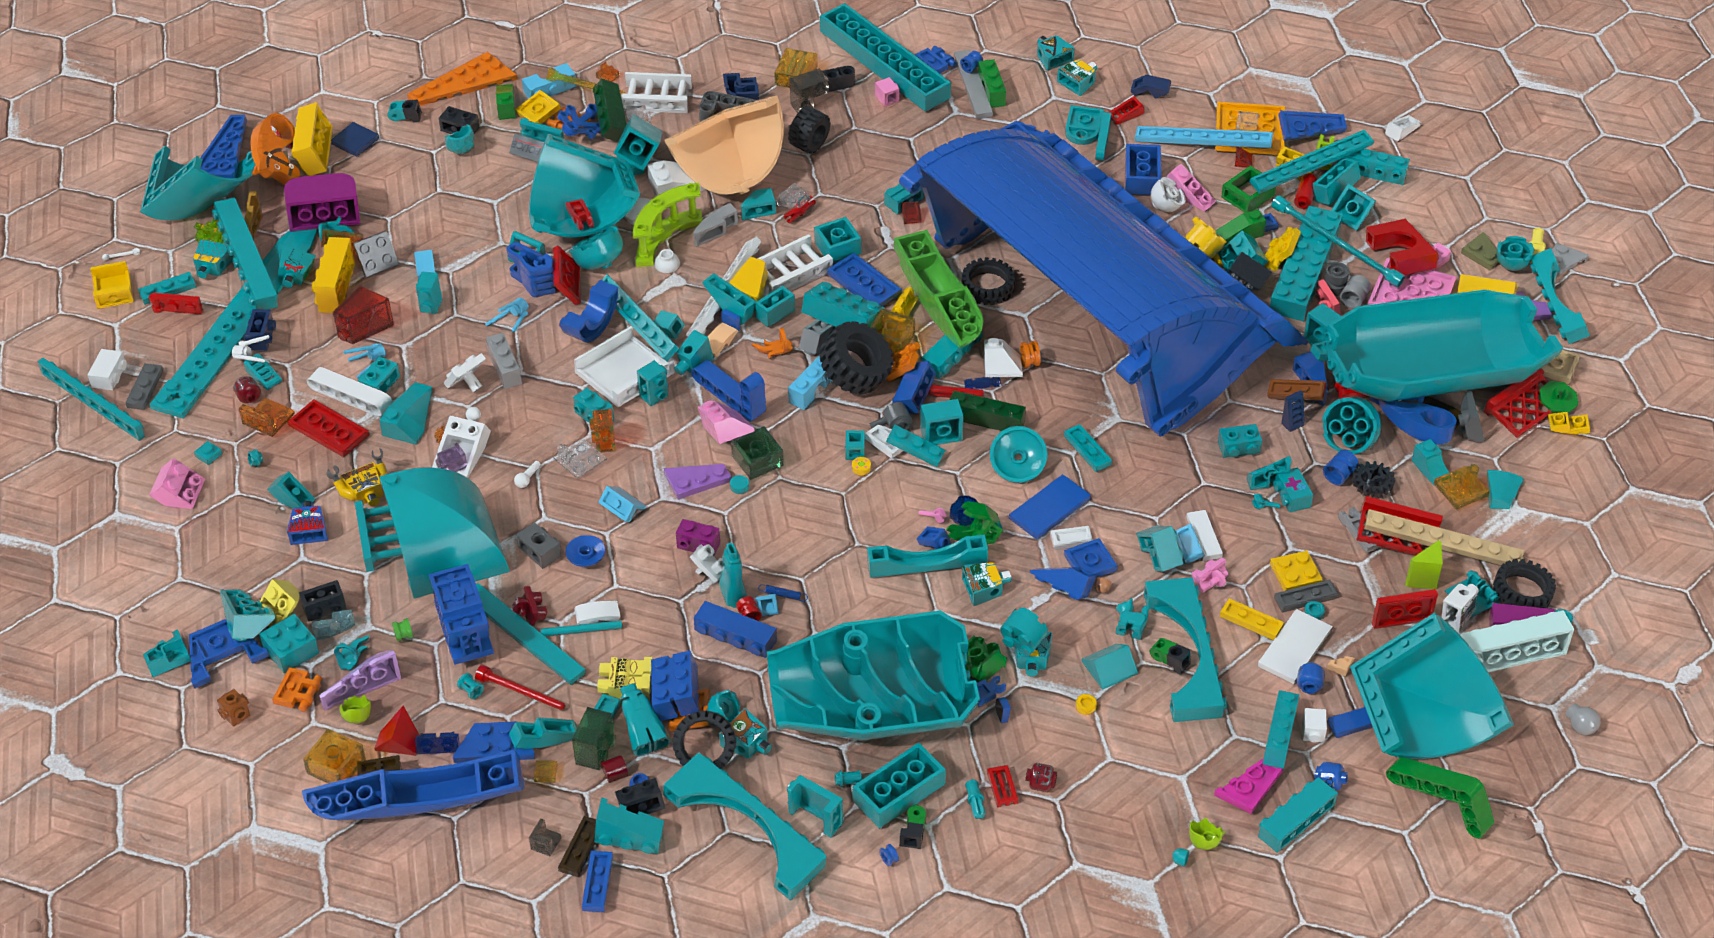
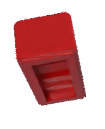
[1109,96,1145,125]

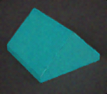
[1081,643,1138,690]

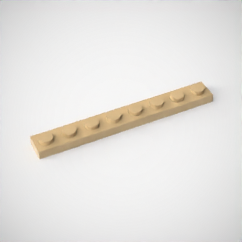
[1364,509,1524,565]

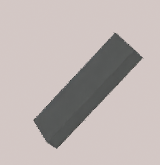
[1274,580,1338,613]

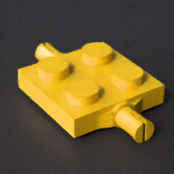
[1264,227,1301,271]

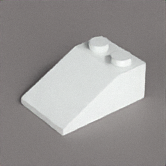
[647,160,707,196]

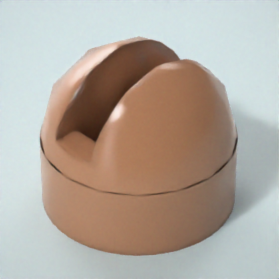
[1095,577,1111,593]

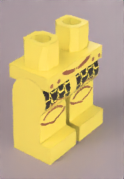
[597,657,653,701]

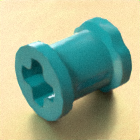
[457,673,484,700]

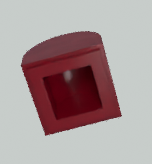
[601,755,628,783]

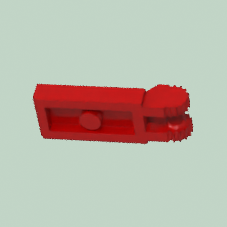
[565,199,594,230]

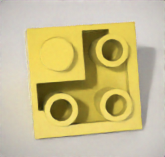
[260,579,300,628]

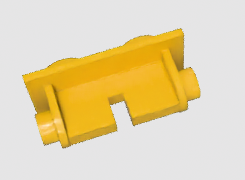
[888,287,919,322]

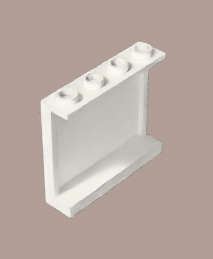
[574,326,675,407]

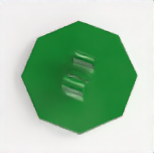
[1539,381,1578,414]

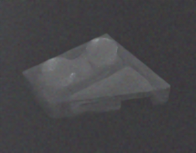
[775,183,810,208]

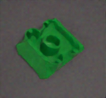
[965,636,1007,681]

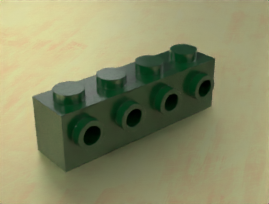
[593,78,627,142]
[950,390,1026,431]

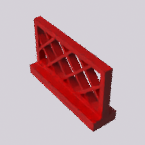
[1483,368,1553,438]
[1356,496,1443,556]

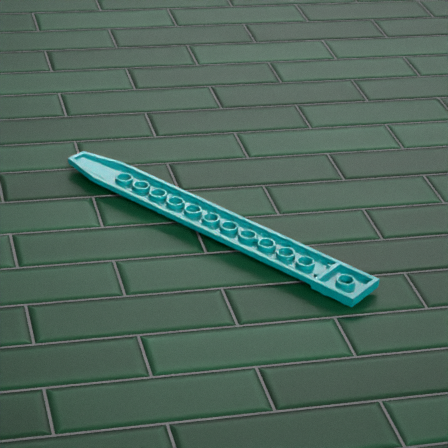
[150,229,318,419]

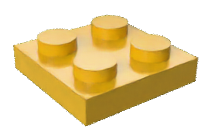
[515,90,561,124]
[1270,550,1323,591]

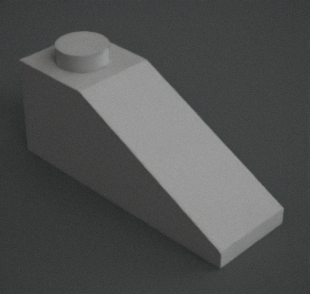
[799,319,836,355]

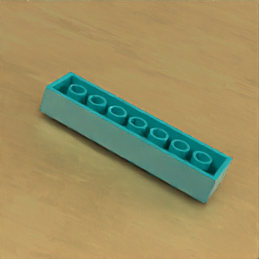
[1270,206,1343,322]

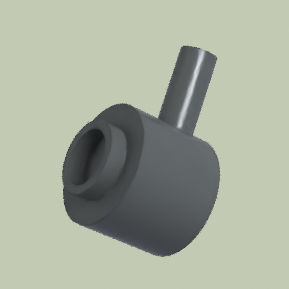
[869,402,913,430]

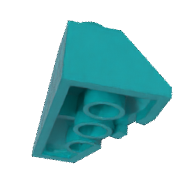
[379,382,432,445]

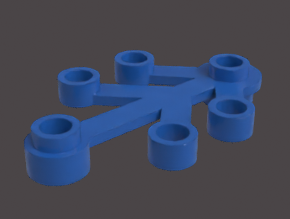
[557,104,601,139]

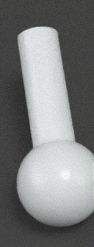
[514,461,541,488]

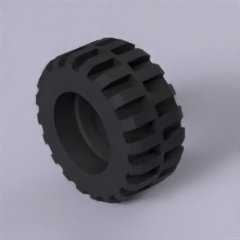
[820,321,893,394]

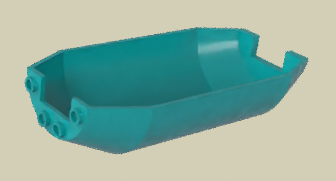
[1324,289,1563,402]

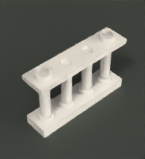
[621,72,692,113]
[757,234,833,293]

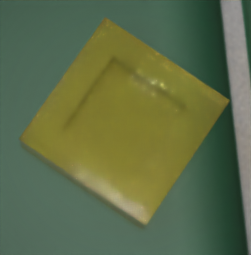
[534,760,558,783]

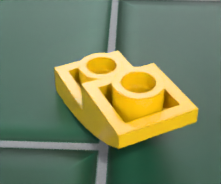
[1548,412,1590,434]

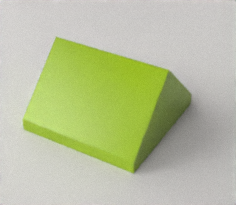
[1405,540,1443,589]

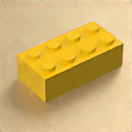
[291,102,333,176]
[312,237,355,314]

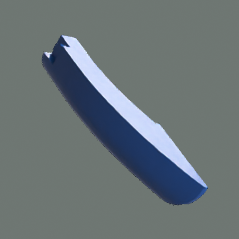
[302,749,525,820]

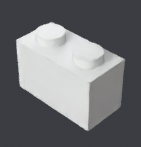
[88,349,127,391]

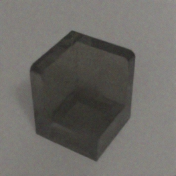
[529,818,561,856]

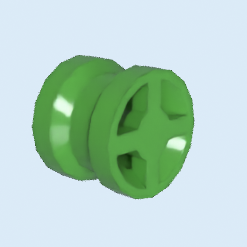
[392,618,413,642]

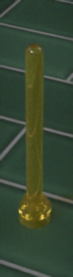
[546,67,625,94]

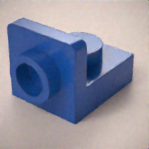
[917,526,951,549]

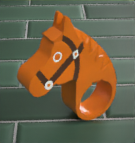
[251,113,300,185]

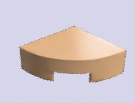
[1327,656,1355,677]

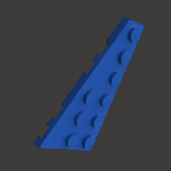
[200,114,247,178]

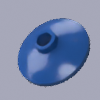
[566,535,605,567]

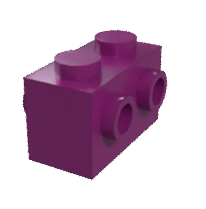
[676,519,720,556]

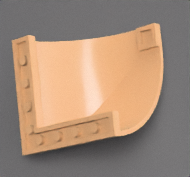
[665,95,784,195]

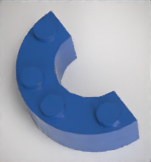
[559,280,619,343]

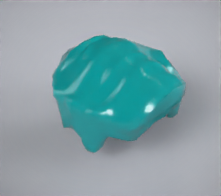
[707,690,740,722]

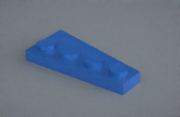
[1278,110,1347,141]

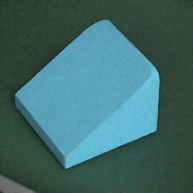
[755,594,779,617]

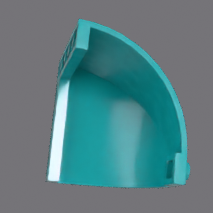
[529,134,641,237]
[140,146,255,220]
[379,467,510,599]
[1350,613,1514,759]

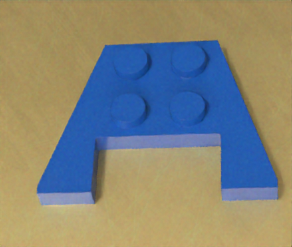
[189,619,269,689]

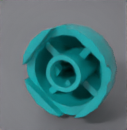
[1497,236,1534,271]

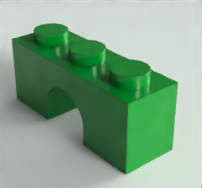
[978,59,1006,108]

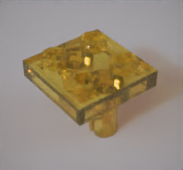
[1434,464,1489,510]

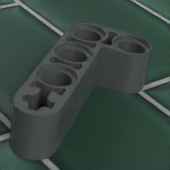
[699,91,758,122]

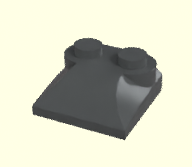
[1458,389,1485,443]

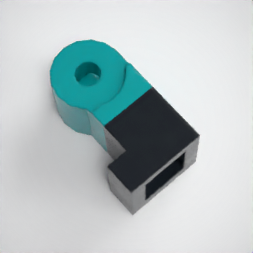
[387,99,422,122]

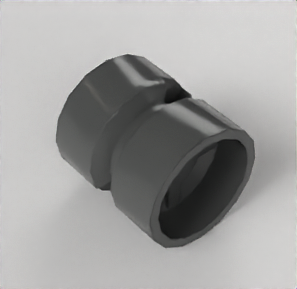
[1324,262,1350,296]

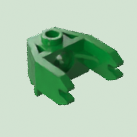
[946,501,1003,545]

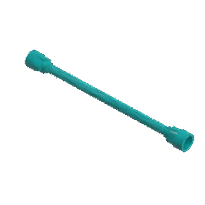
[1271,195,1405,288]

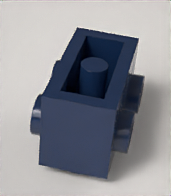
[244,309,276,351]

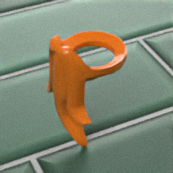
[752,328,794,359]

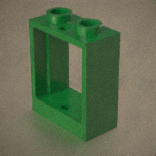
[1221,165,1276,213]

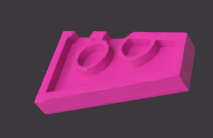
[1214,758,1284,815]

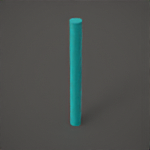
[541,620,622,636]

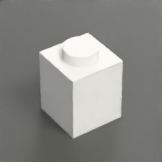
[1302,708,1327,742]

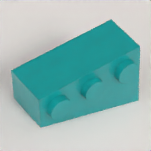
[594,797,664,854]

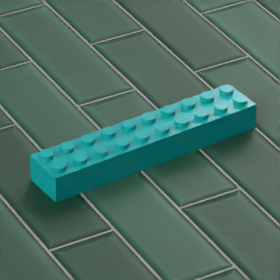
[820,3,951,112]

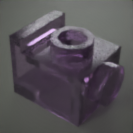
[435,443,467,472]

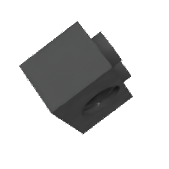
[516,522,561,569]

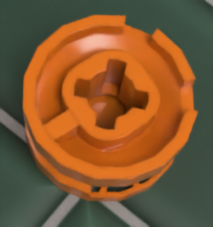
[1020,341,1041,368]

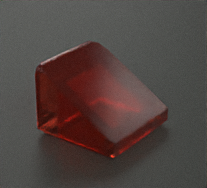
[1235,146,1253,167]
[902,201,922,224]

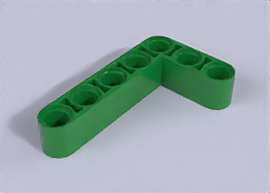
[1386,757,1494,839]

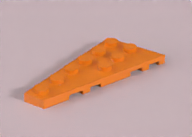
[407,51,518,106]

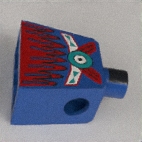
[287,501,328,545]

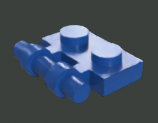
[915,46,957,74]

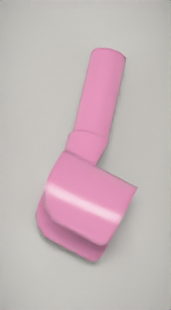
[919,508,947,523]

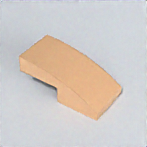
[708,322,738,357]

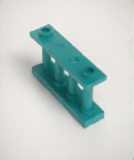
[355,500,402,572]

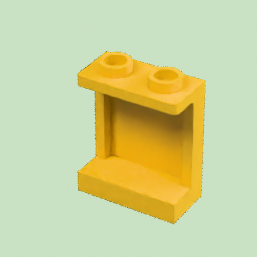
[90,261,134,309]

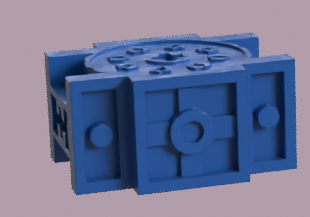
[429,564,494,665]

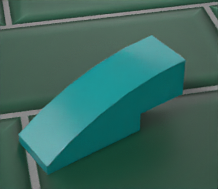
[509,717,580,749]

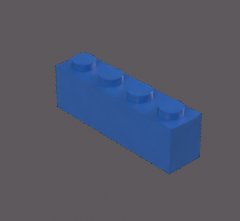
[693,601,777,658]

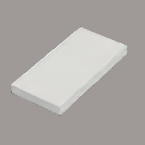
[1258,609,1332,684]

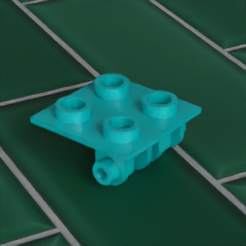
[1445,570,1500,618]

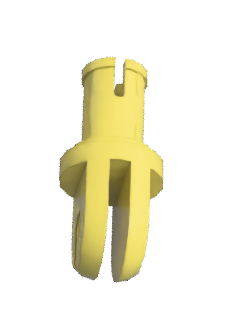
[1529,228,1546,263]

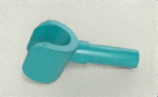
[1252,494,1280,509]

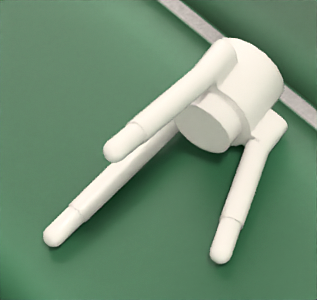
[232,335,271,363]

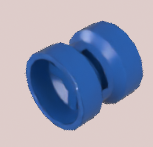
[960,51,983,73]

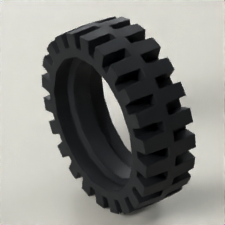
[961,257,1015,305]
[1493,559,1556,608]
[672,710,736,769]

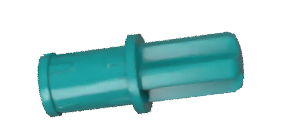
[965,779,986,819]

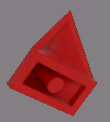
[374,705,421,756]

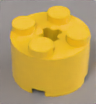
[1184,219,1227,259]

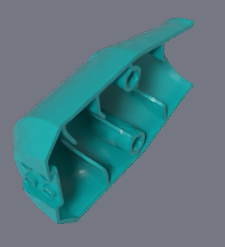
[767,610,980,740]

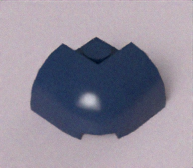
[723,73,759,100]

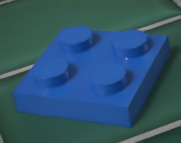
[1064,538,1117,578]

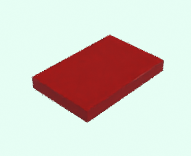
[553,245,581,305]
[1372,589,1438,629]

